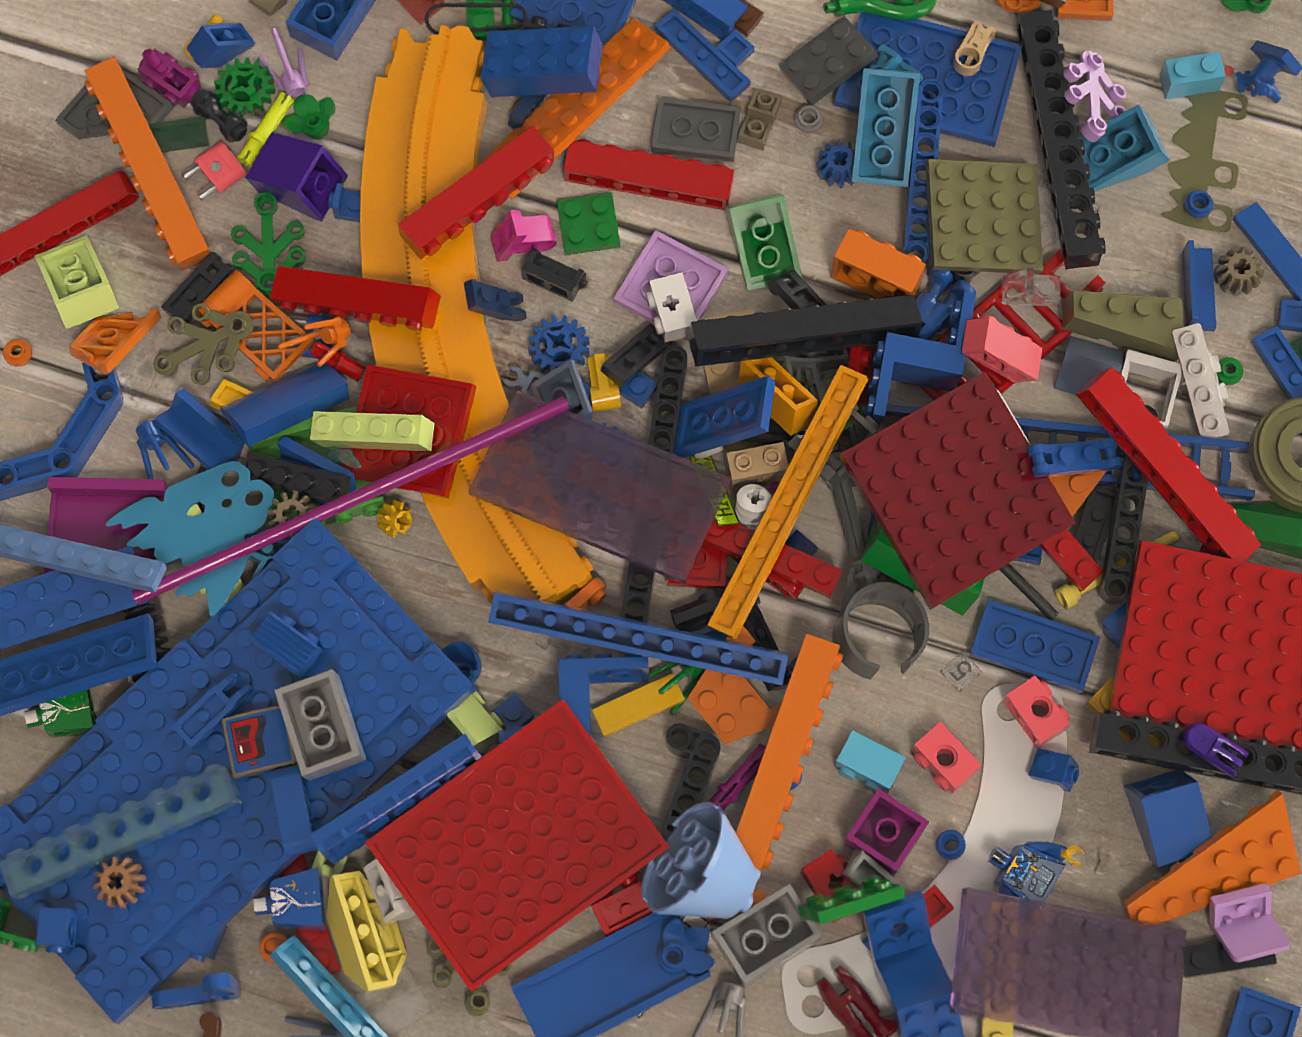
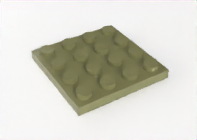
[925,159,1044,274]

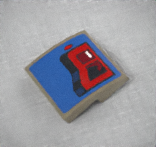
[221,706,296,779]

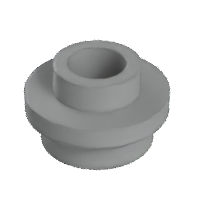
[795,106,823,133]

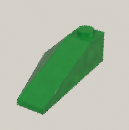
[1230,502,1302,559]

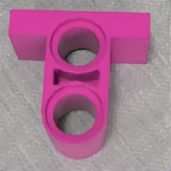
[490,210,557,262]

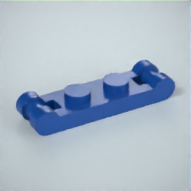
[1027,438,1122,477]

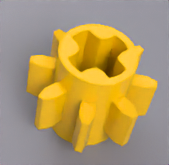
[376,500,412,538]

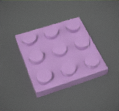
[613,230,729,341]

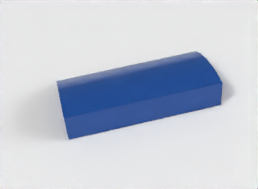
[220,363,349,447]

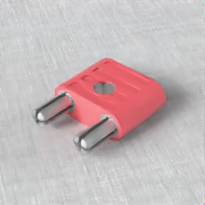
[181,141,247,201]

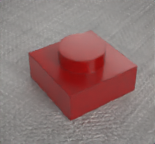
[923,885,954,929]

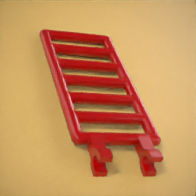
[920,249,1106,401]

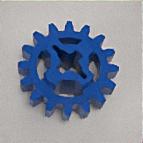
[528,315,590,373]

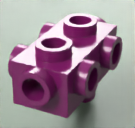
[138,49,202,108]

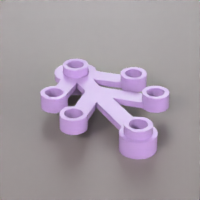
[1063,51,1126,142]

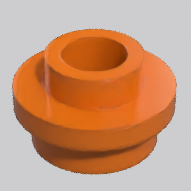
[3,339,32,367]

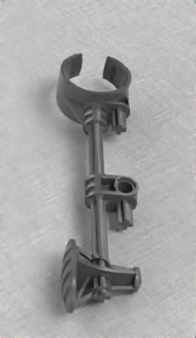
[772,348,929,680]

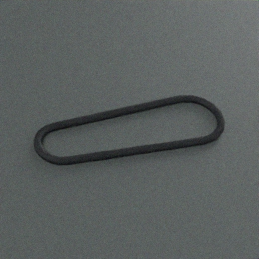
[425,3,528,35]

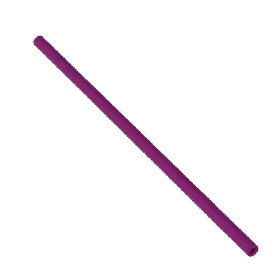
[131,396,570,605]

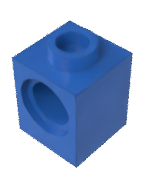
[36,908,78,953]

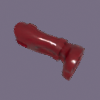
[816,965,898,1037]

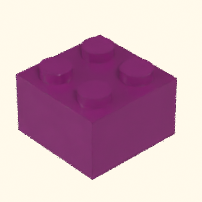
[843,788,929,877]

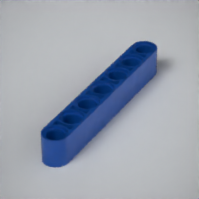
[902,79,943,264]

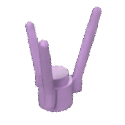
[258,28,309,98]

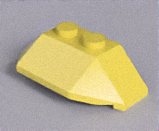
[327,871,407,992]

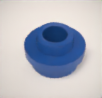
[1184,191,1213,218]
[936,830,966,860]

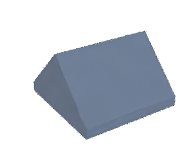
[1054,336,1125,395]
[530,360,593,437]

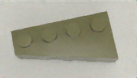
[1062,290,1184,362]

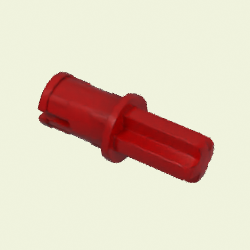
[310,342,366,382]

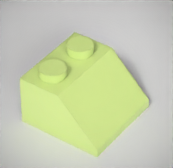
[444,691,504,755]

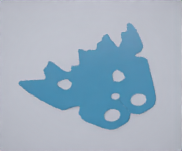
[106,461,274,617]

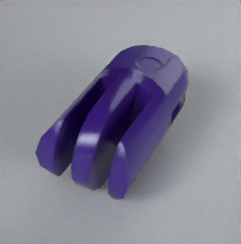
[1183,723,1249,778]

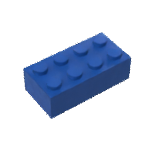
[285,0,376,61]
[481,26,603,97]

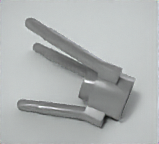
[693,982,747,1037]

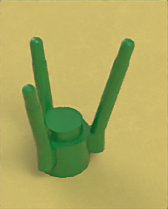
[649,662,706,715]

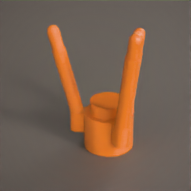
[277,316,350,367]

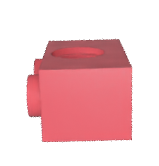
[1003,676,1070,748]
[912,721,981,794]

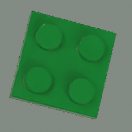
[557,192,620,256]

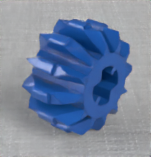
[816,139,855,189]

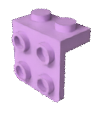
[1209,883,1290,962]

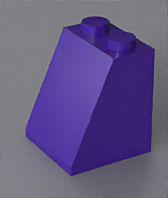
[245,132,348,222]

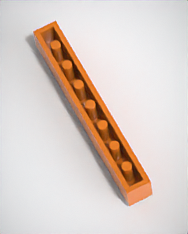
[84,56,211,271]
[736,633,844,873]

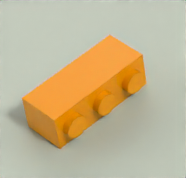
[738,357,818,436]

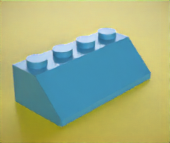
[852,68,920,187]

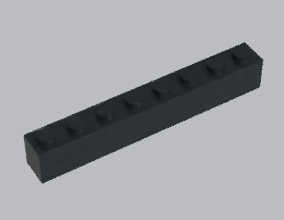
[688,295,923,367]

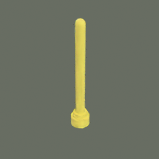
[1055,531,1179,610]

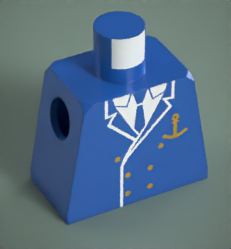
[254,868,326,931]

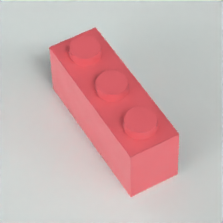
[962,315,1043,383]

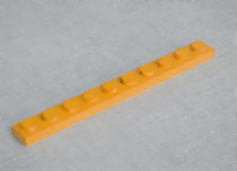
[708,365,868,640]

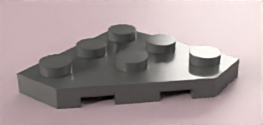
[55,68,174,139]

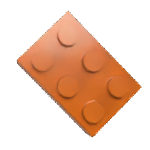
[830,228,926,299]

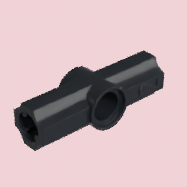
[670,588,761,632]

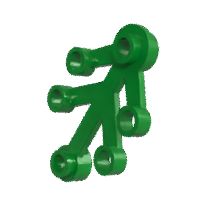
[231,192,306,298]

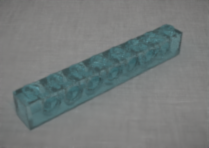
[0,764,243,899]

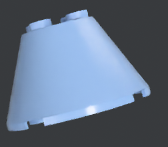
[641,802,760,919]

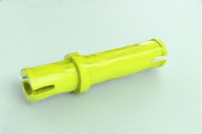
[236,92,294,168]

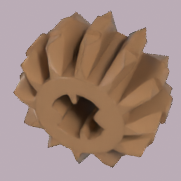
[92,856,146,909]

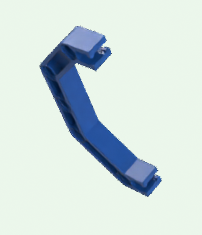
[0,363,124,501]

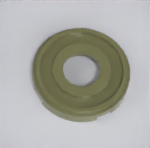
[1248,398,1302,513]

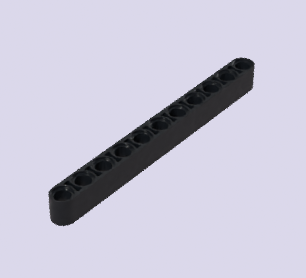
[621,345,688,623]

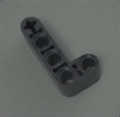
[662,723,721,841]

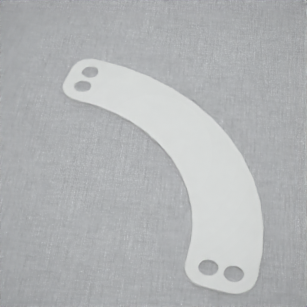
[781,682,1067,1034]

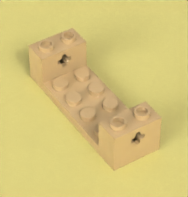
[697,309,789,494]

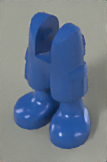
[915,268,976,340]

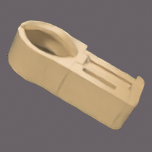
[953,21,996,76]

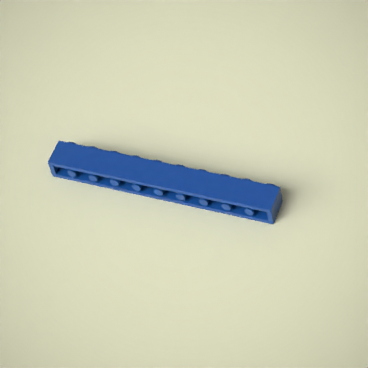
[488,591,788,685]

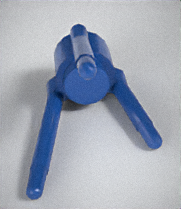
[136,420,194,479]

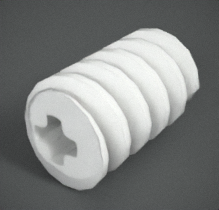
[735,484,772,531]

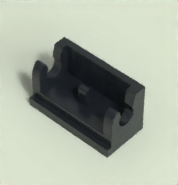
[521,248,586,302]

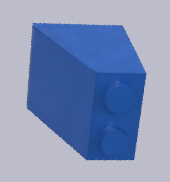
[1124,770,1212,868]

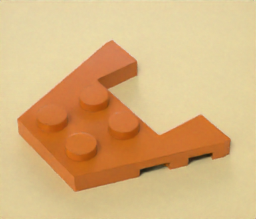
[688,626,783,745]

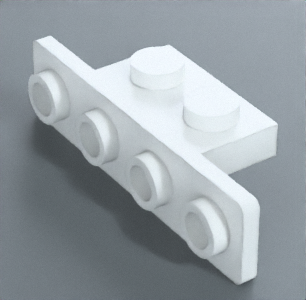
[1172,323,1230,438]

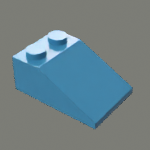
[1079,104,1170,192]

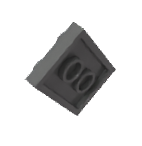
[779,16,878,106]
[651,97,741,162]

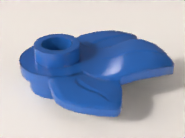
[658,918,715,975]

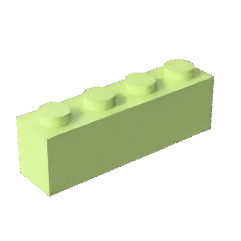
[310,411,434,451]

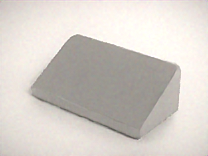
[843,849,906,891]

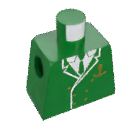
[24,689,97,738]

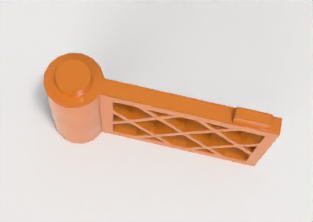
[197,270,315,382]

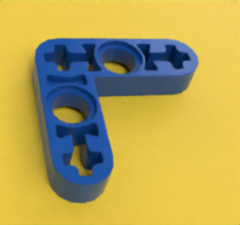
[151,973,241,1010]

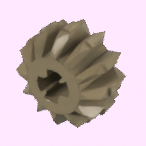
[1214,247,1264,297]
[267,491,316,541]

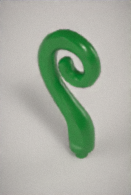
[823,0,936,20]

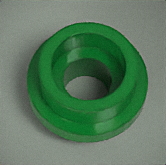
[1217,357,1243,385]

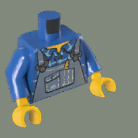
[987,841,1084,932]

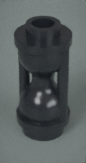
[190,89,247,143]

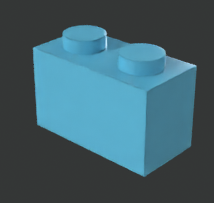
[1160,52,1226,99]
[835,730,906,794]

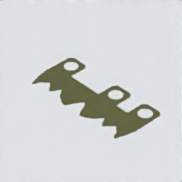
[1161,90,1248,232]

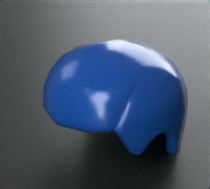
[441,641,482,684]

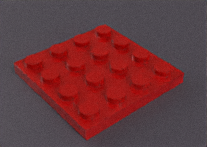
[342,364,477,499]

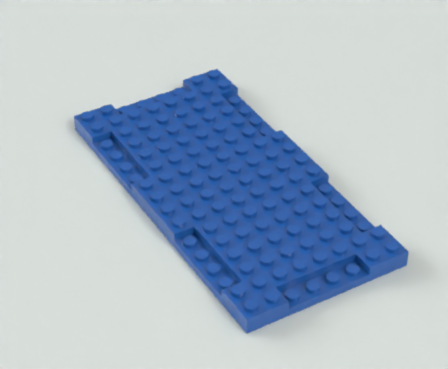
[0,517,477,1024]

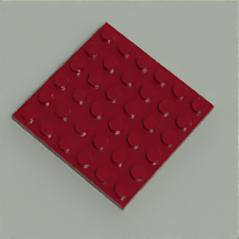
[839,372,1076,609]

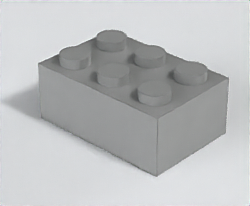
[275,670,366,781]
[711,884,823,988]

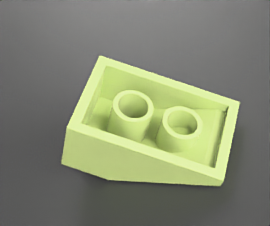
[35,235,119,329]

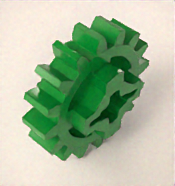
[214,57,275,117]

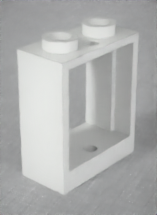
[1120,350,1182,431]

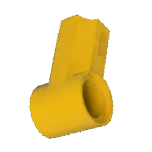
[587,353,621,413]

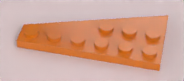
[1123,790,1301,932]

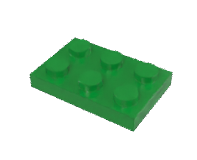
[797,877,905,925]

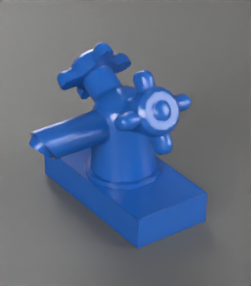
[1235,40,1302,103]

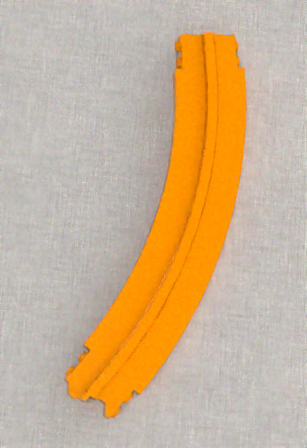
[360,25,594,632]

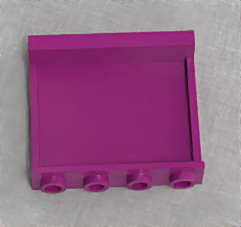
[39,477,168,575]

